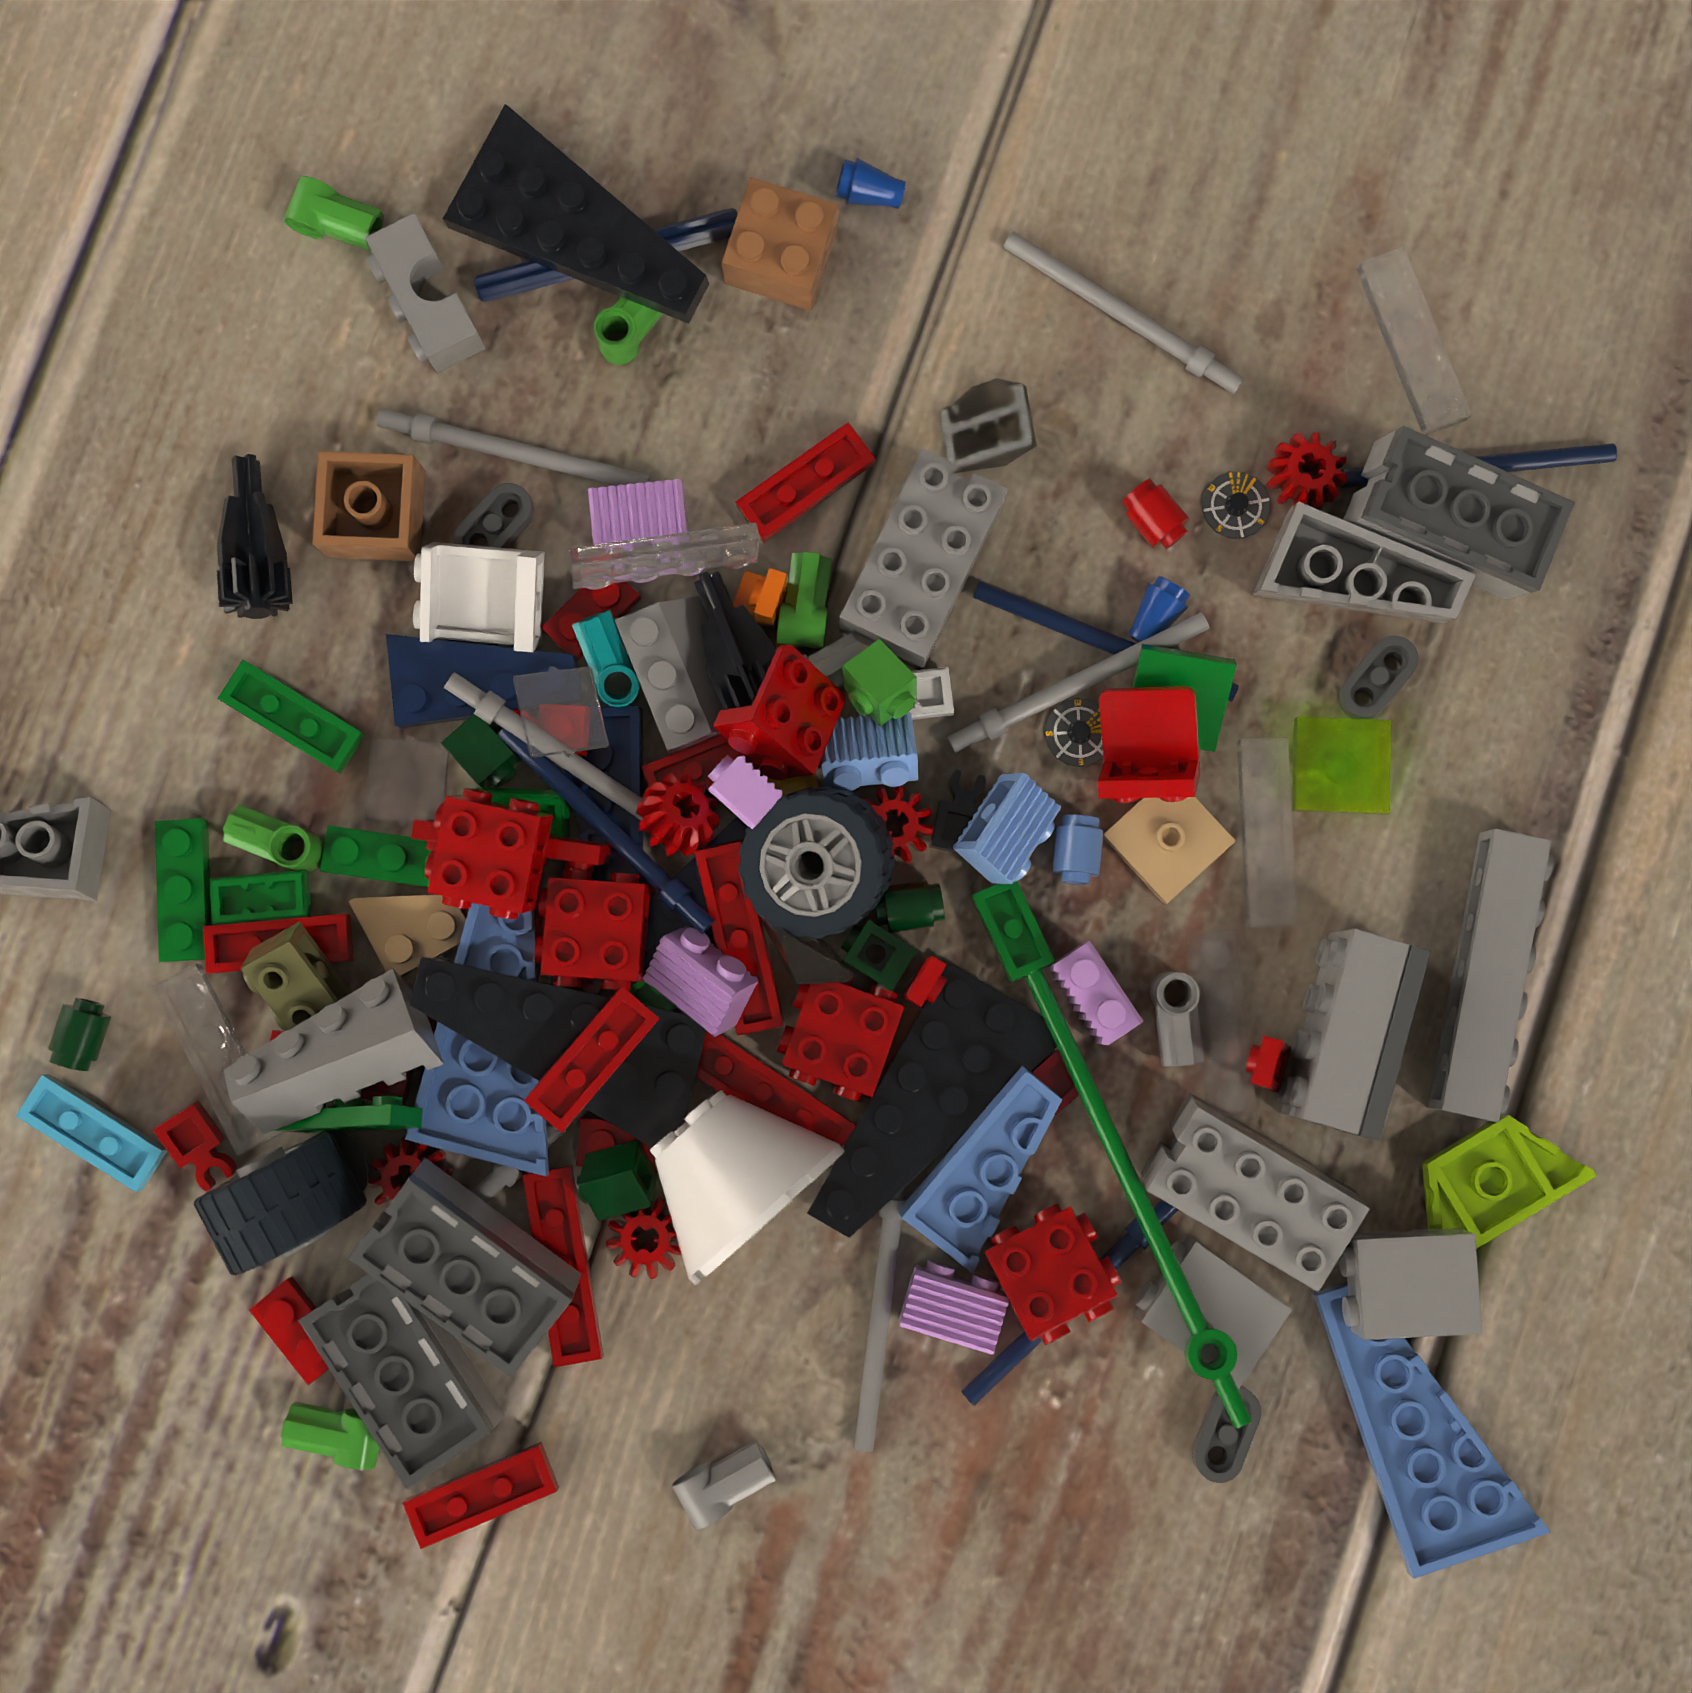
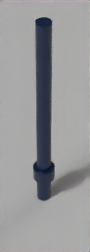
[1340,443,1617,488]
[973,581,1239,702]
[498,728,715,934]
[961,1199,1179,1406]

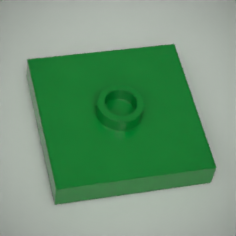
[1132,644,1237,752]

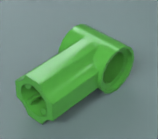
[283,176,384,251]
[594,297,663,365]
[777,552,832,649]
[223,804,324,872]
[281,1402,380,1470]

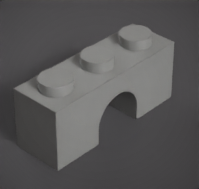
[364,213,486,373]

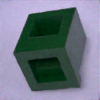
[840,920,917,991]

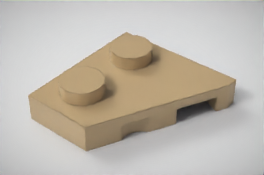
[348,895,467,978]

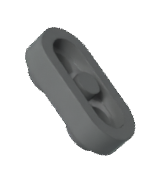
[453,483,535,548]
[1339,636,1419,721]
[1192,1385,1261,1483]

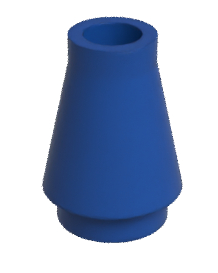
[836,158,906,209]
[1127,576,1190,642]

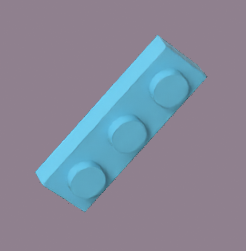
[16,1074,168,1192]

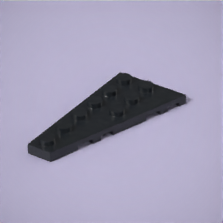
[443,104,709,324]
[410,956,706,1148]
[807,963,1057,1238]

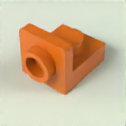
[733,568,788,630]

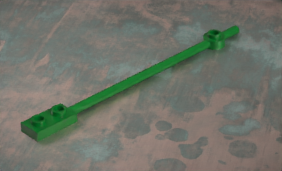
[971,881,1253,1429]

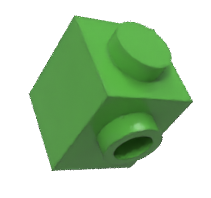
[843,638,917,727]

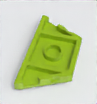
[1422,1114,1597,1249]

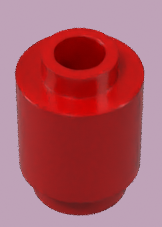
[1121,478,1189,549]

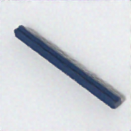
[474,208,738,302]

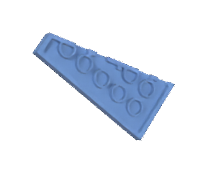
[405,903,549,1176]
[1313,1282,1551,1579]

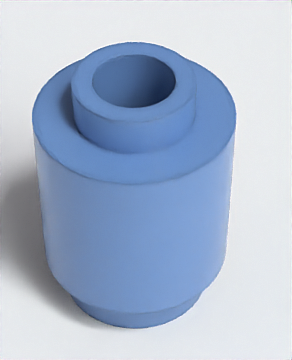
[1052,815,1103,885]

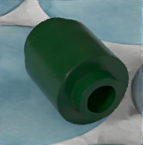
[875,880,945,933]
[48,998,111,1071]

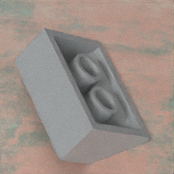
[614,596,724,755]

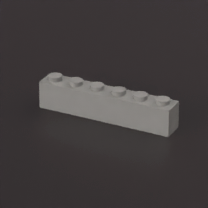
[1427,828,1554,1122]

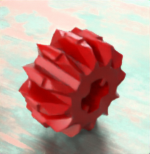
[1266,432,1348,510]
[636,773,721,857]
[863,786,934,864]
[368,1137,452,1206]
[606,1197,682,1279]

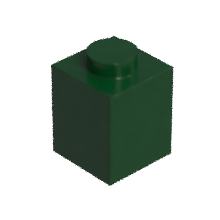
[441,714,521,789]
[576,1139,657,1221]

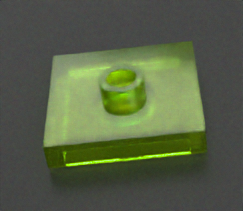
[1292,716,1391,815]

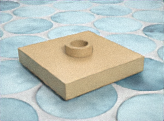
[1103,797,1236,905]

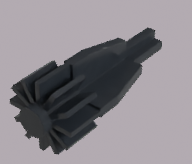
[217,454,293,619]
[694,571,776,710]

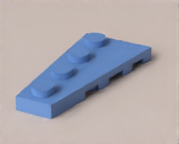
[898,1065,1062,1273]

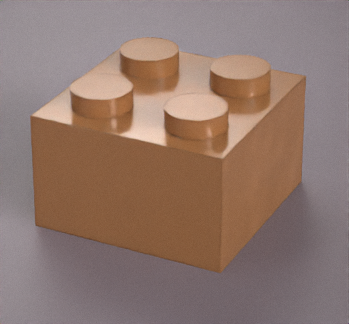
[722,177,839,311]
[312,451,426,561]

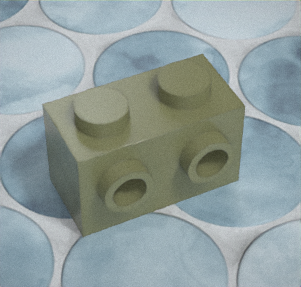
[240,922,352,1031]

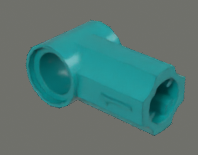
[572,609,639,707]

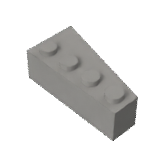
[1252,502,1476,624]
[0,796,111,901]
[223,968,444,1134]

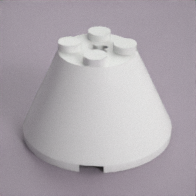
[650,1090,845,1286]

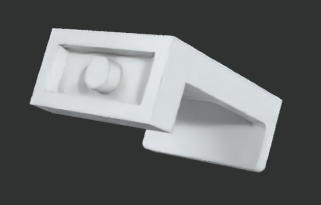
[413,542,545,652]

